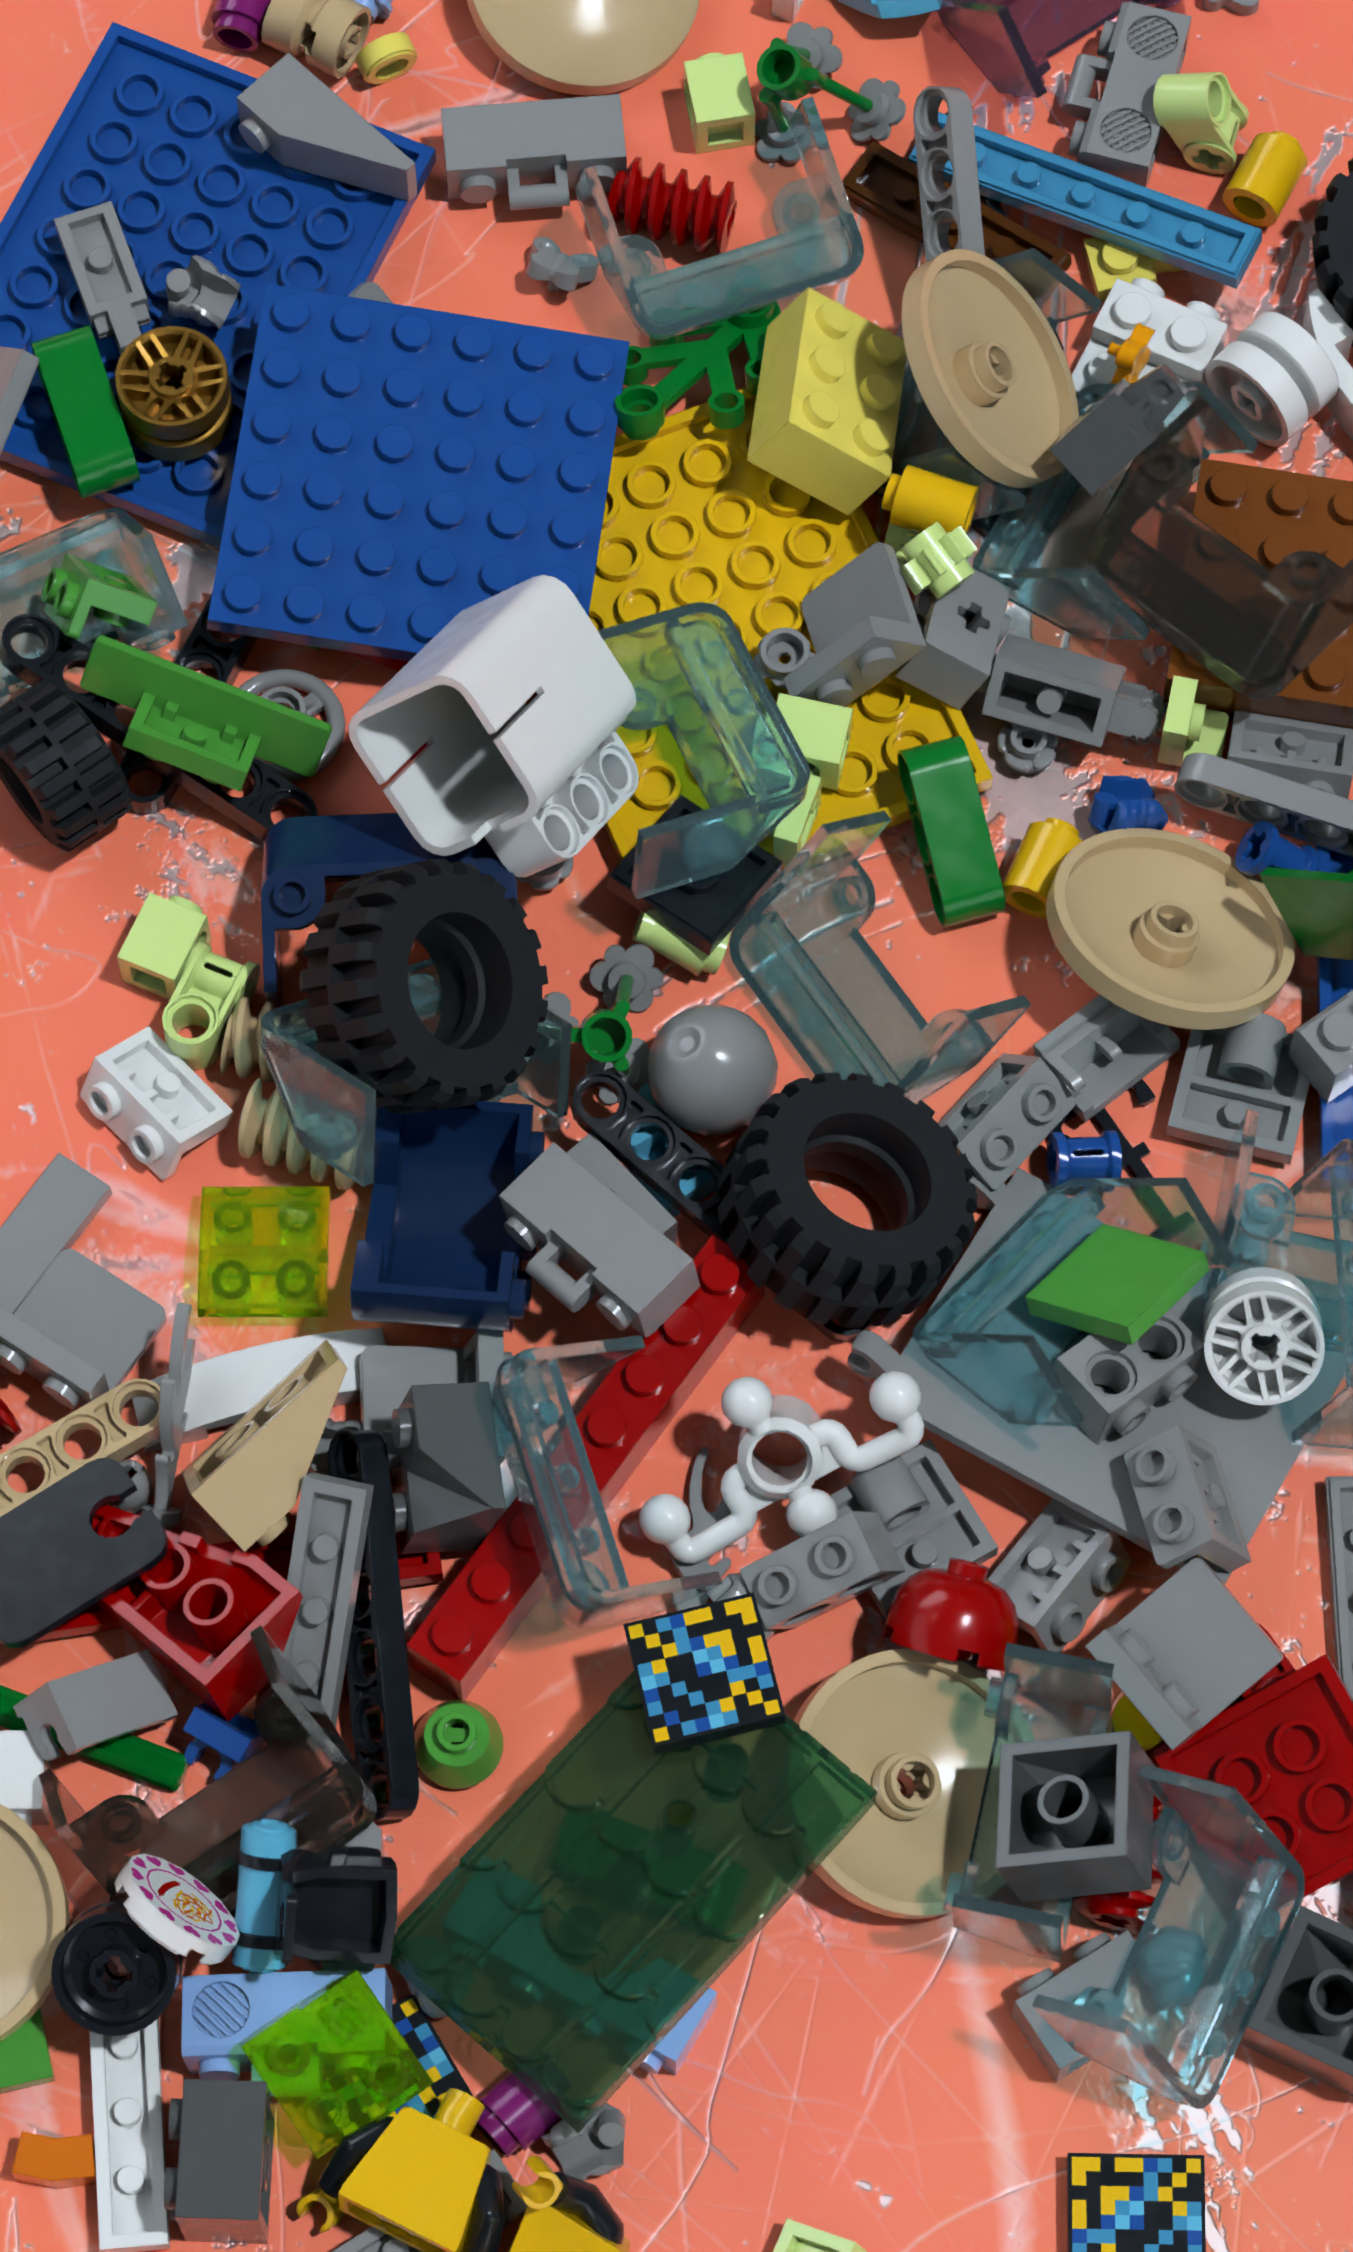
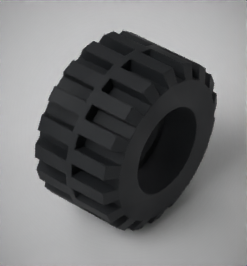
[0,679,132,852]

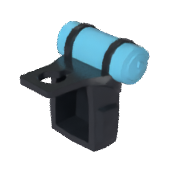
[231,1818,397,1973]

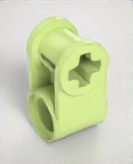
[1153,72,1249,175]
[162,941,260,1071]

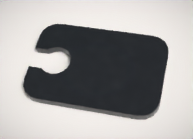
[0,1458,169,1648]

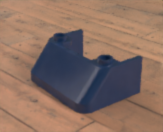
[261,813,519,1008]

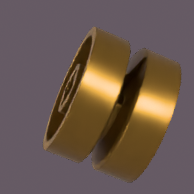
[115,326,233,462]

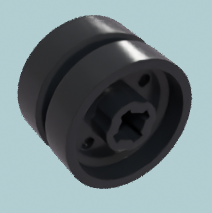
[51,1894,186,2036]

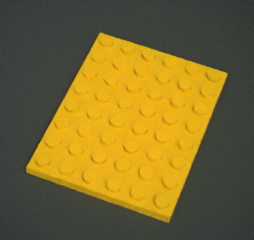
[588,387,993,869]

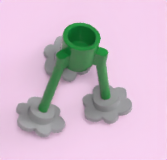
[755,22,906,164]
[526,944,663,1105]

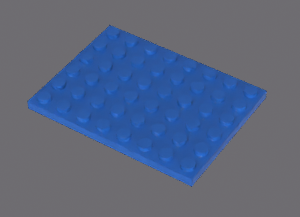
[0,22,436,549]

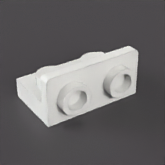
[80,1026,234,1180]

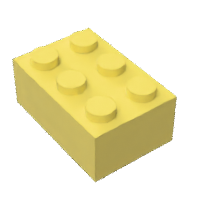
[747,287,907,516]

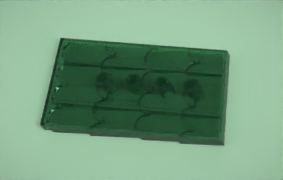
[390,1670,877,2133]

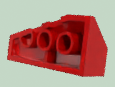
[92,1504,303,1722]

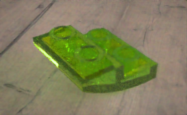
[197,1186,331,1317]
[238,1969,434,2159]

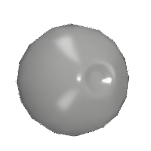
[646,1004,778,1136]

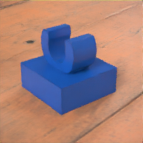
[183,1702,269,1782]

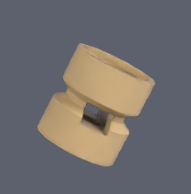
[261,0,372,79]

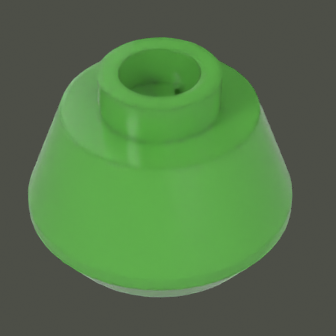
[414,1700,503,1789]

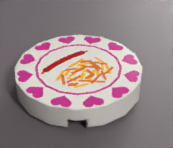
[114,1854,240,1965]

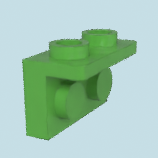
[41,553,158,640]

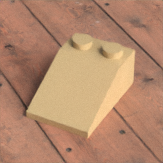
[182,1339,348,1552]

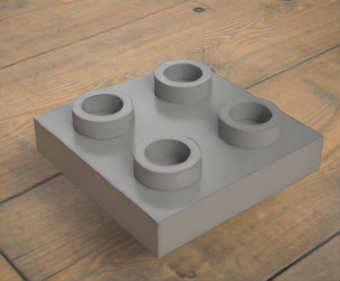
[1165,1013,1310,1165]
[830,1439,998,1618]

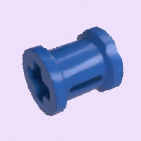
[1235,821,1320,876]
[1046,1130,1122,1189]

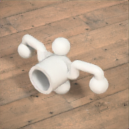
[639,1371,924,1564]

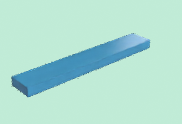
[908,112,1262,289]

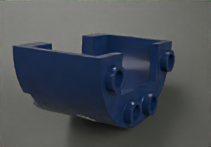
[350,1101,545,1333]

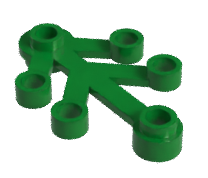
[615,287,781,440]

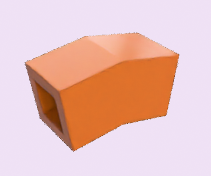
[11,2131,96,2189]

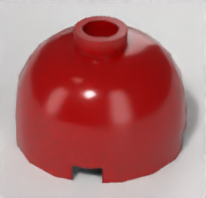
[882,1557,1019,1671]

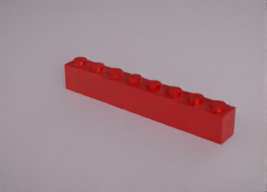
[406,1235,765,1700]

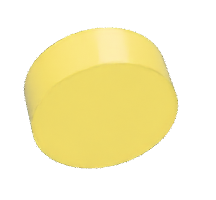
[355,32,418,84]

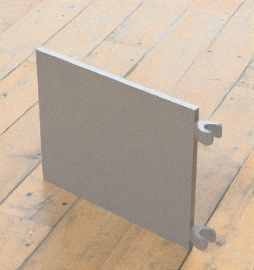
[847,1167,1353,1584]

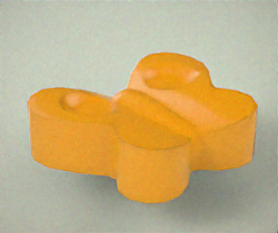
[1107,323,1156,391]

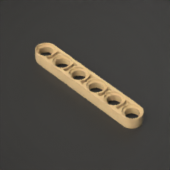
[0,1378,160,1517]

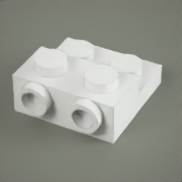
[1072,278,1228,445]

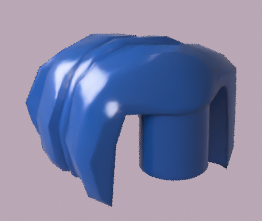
[1088,775,1168,834]

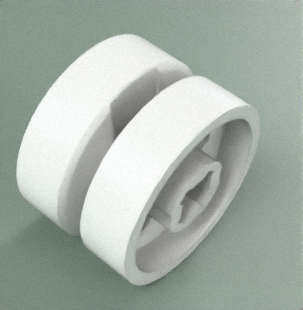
[1205,311,1339,447]
[1202,1267,1325,1405]

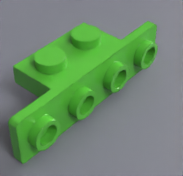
[80,635,332,792]

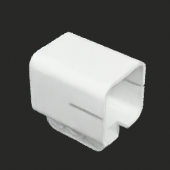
[348,575,639,877]

